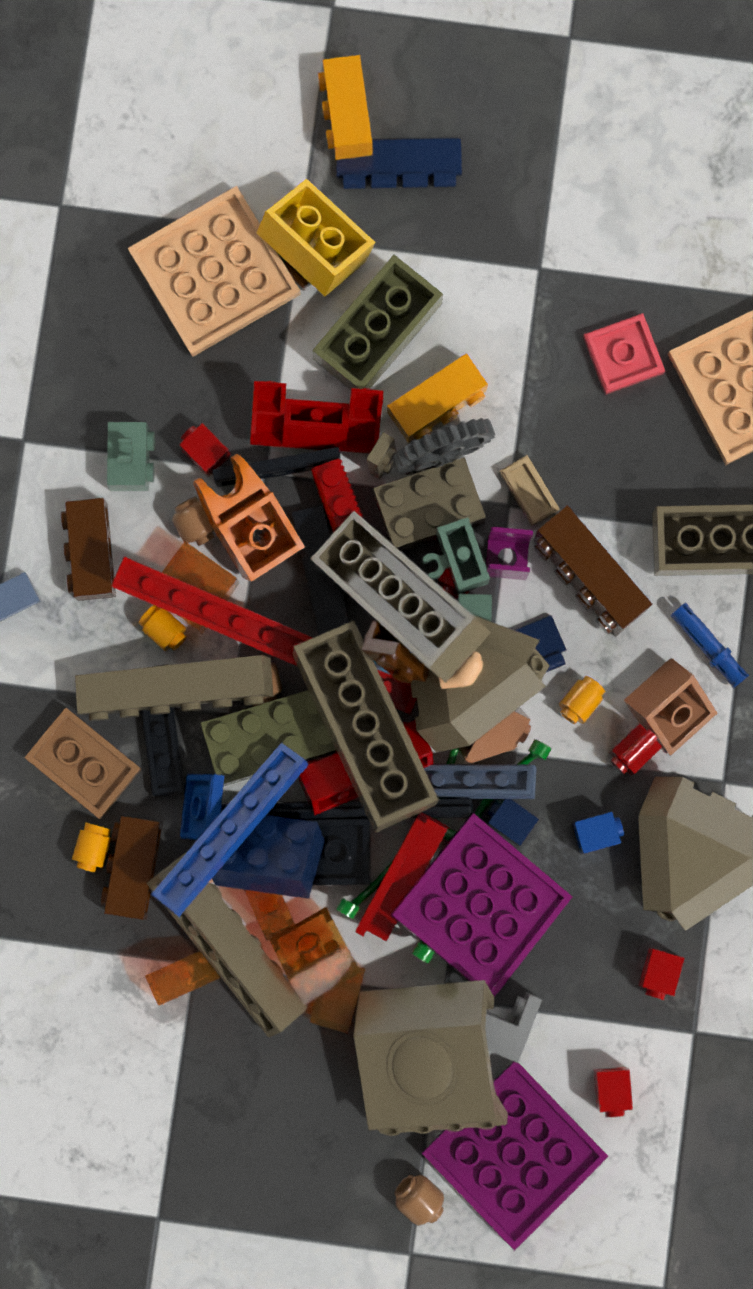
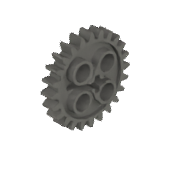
[393,418,496,475]

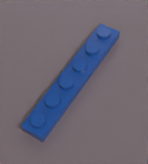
[152,743,308,917]

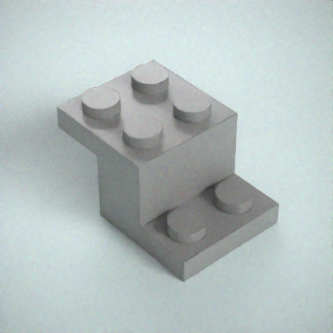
[485,992,542,1063]

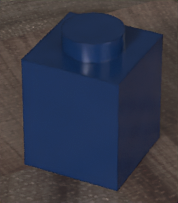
[486,799,539,846]

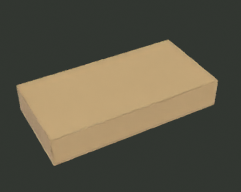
[499,455,560,527]

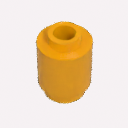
[138,605,187,651]
[559,676,606,725]
[72,823,112,873]

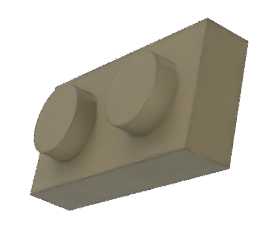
[366,432,397,479]

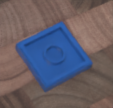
[180,774,224,840]

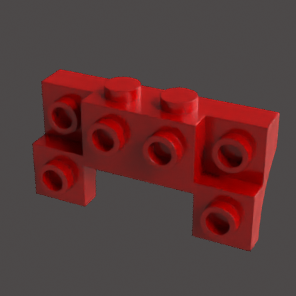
[250,381,384,454]

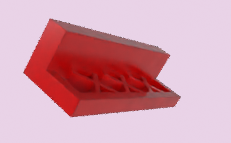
[355,812,449,942]

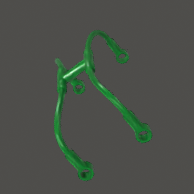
[336,739,552,964]

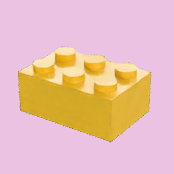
[256,179,376,296]

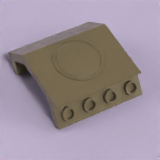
[354,980,508,1136]

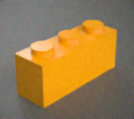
[318,55,373,160]
[387,353,488,443]

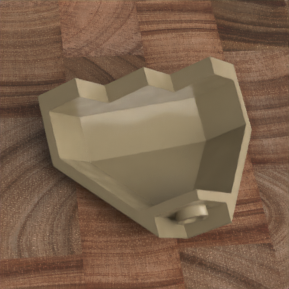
[408,615,550,753]
[638,777,753,931]

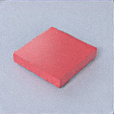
[583,313,665,395]

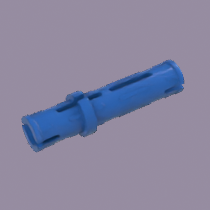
[670,602,749,689]

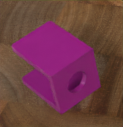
[486,527,533,580]

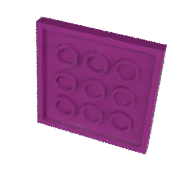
[390,813,572,997]
[422,1061,609,1251]

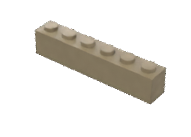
[75,655,274,721]
[147,852,308,1038]

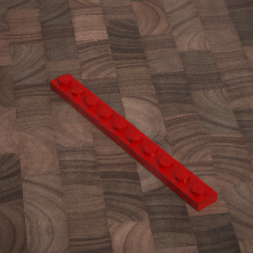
[111,556,417,714]

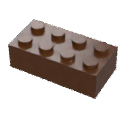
[533,505,653,637]

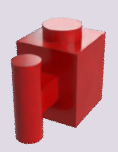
[609,724,662,775]

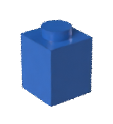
[572,812,624,854]

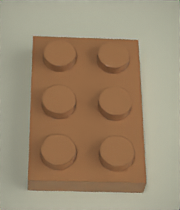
[24,708,141,819]

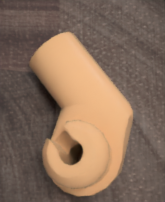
[439,651,483,689]

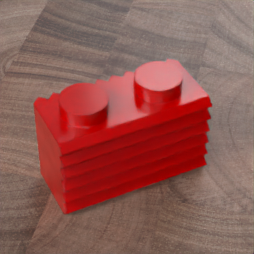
[311,459,363,533]

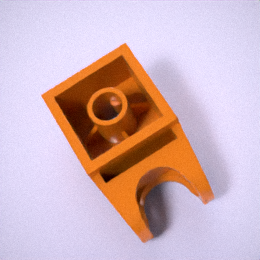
[193,454,305,582]

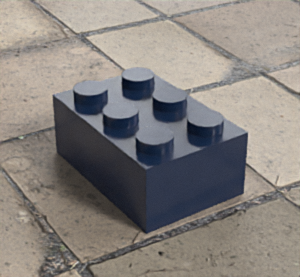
[212,815,325,899]

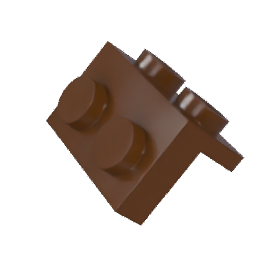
[361,621,430,683]

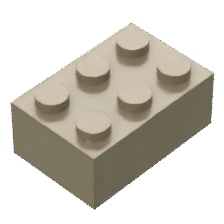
[373,457,486,552]

